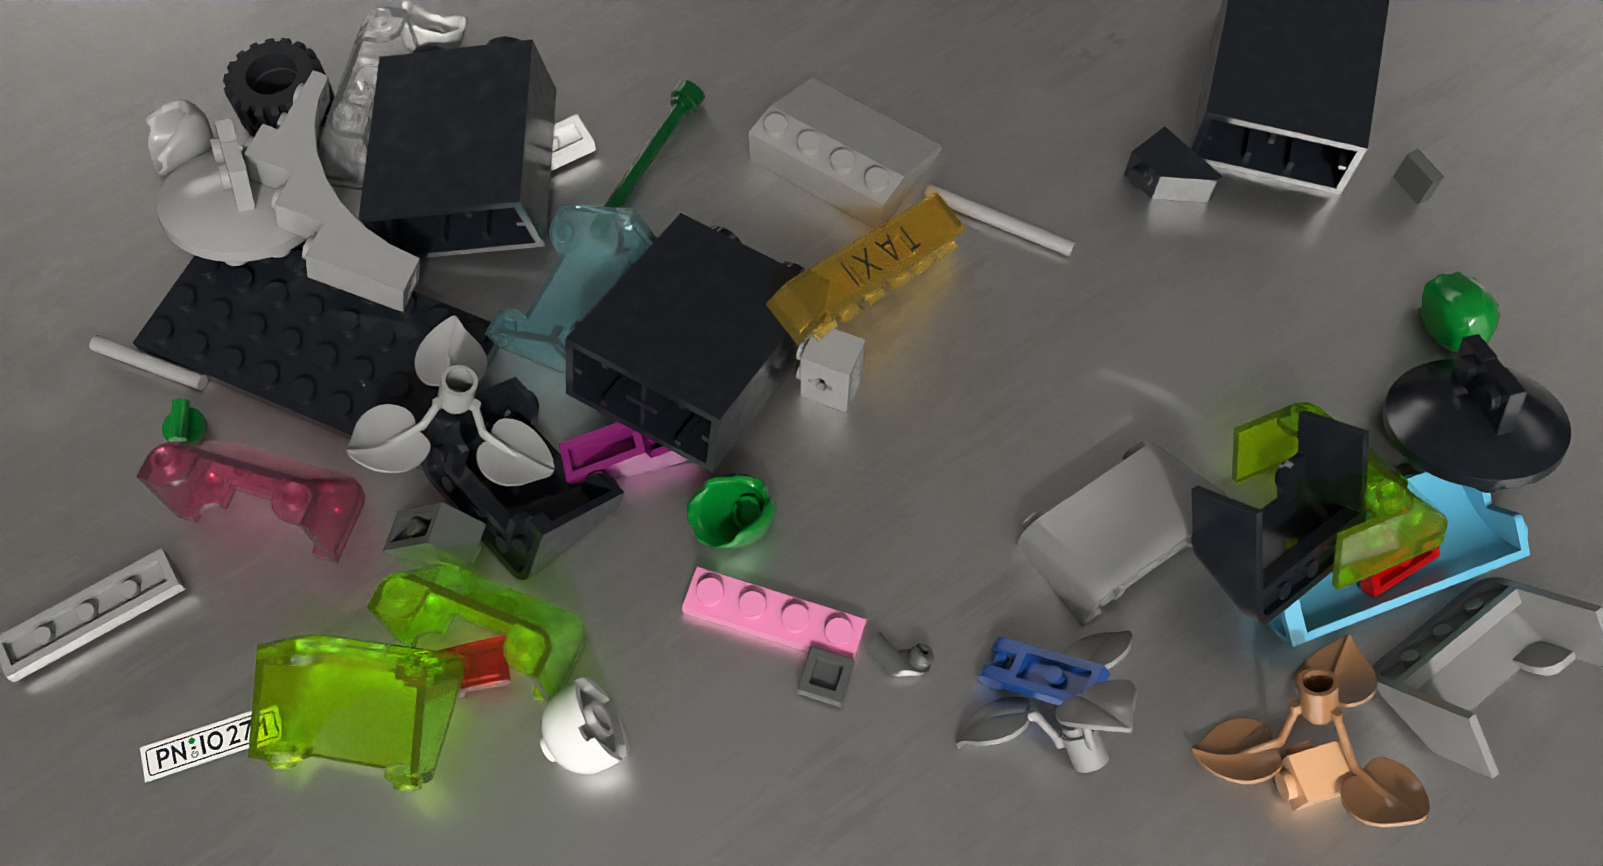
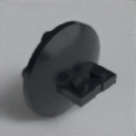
[1383,334,1571,493]

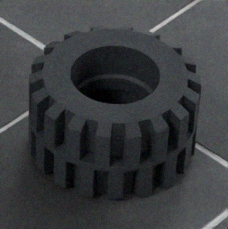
[223,38,335,137]

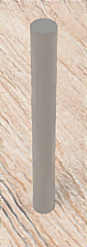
[924,183,1076,257]

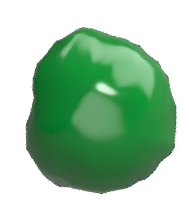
[1418,272,1500,352]
[686,473,777,549]

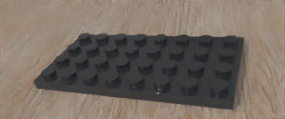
[133,245,507,471]

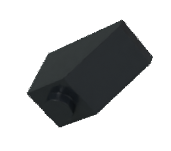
[1124,126,1223,203]

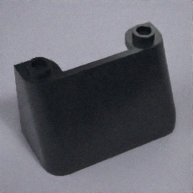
[421,376,625,580]

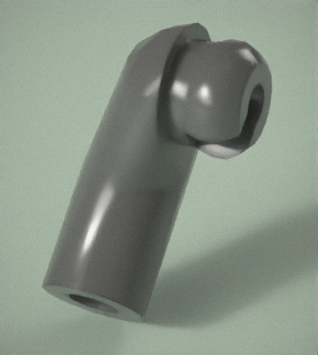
[864,632,934,677]

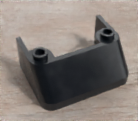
[1191,410,1369,624]

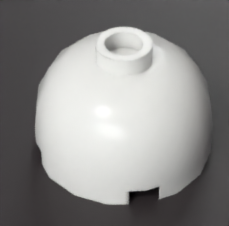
[540,676,629,775]

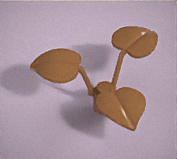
[1192,634,1430,827]

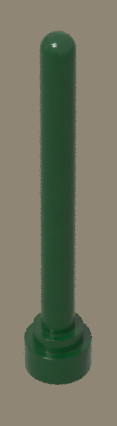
[592,80,705,233]

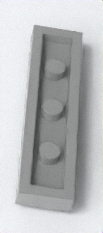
[0,548,185,683]

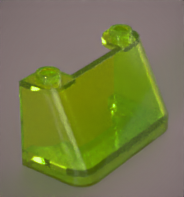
[366,563,588,704]
[248,634,466,791]

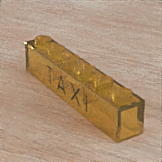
[766,192,967,345]

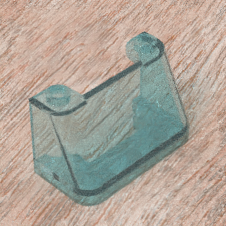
[485,204,657,375]

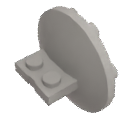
[156,118,307,266]

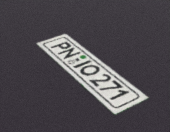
[140,704,280,783]

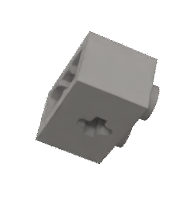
[796,322,866,413]

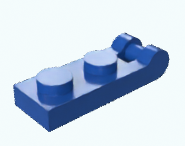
[977,637,1110,706]

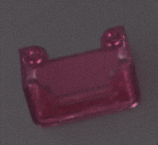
[136,440,366,564]

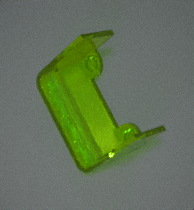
[1232,402,1448,590]

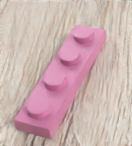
[682,567,867,660]

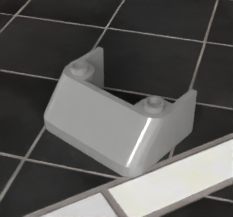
[1373,577,1603,779]

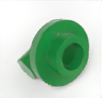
[162,398,207,448]

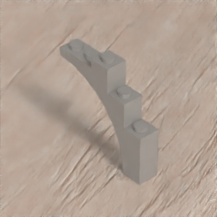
[242,70,420,312]

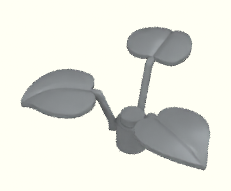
[346,315,555,486]
[956,630,1137,773]

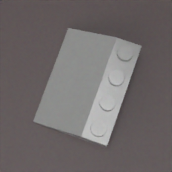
[748,77,942,231]

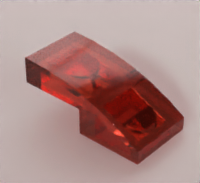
[415,636,512,705]

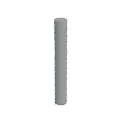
[89,335,208,390]

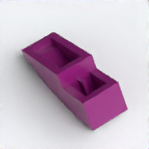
[559,422,688,484]

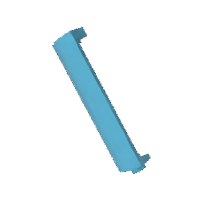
[1268,471,1531,647]

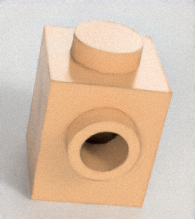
[1275,740,1355,811]

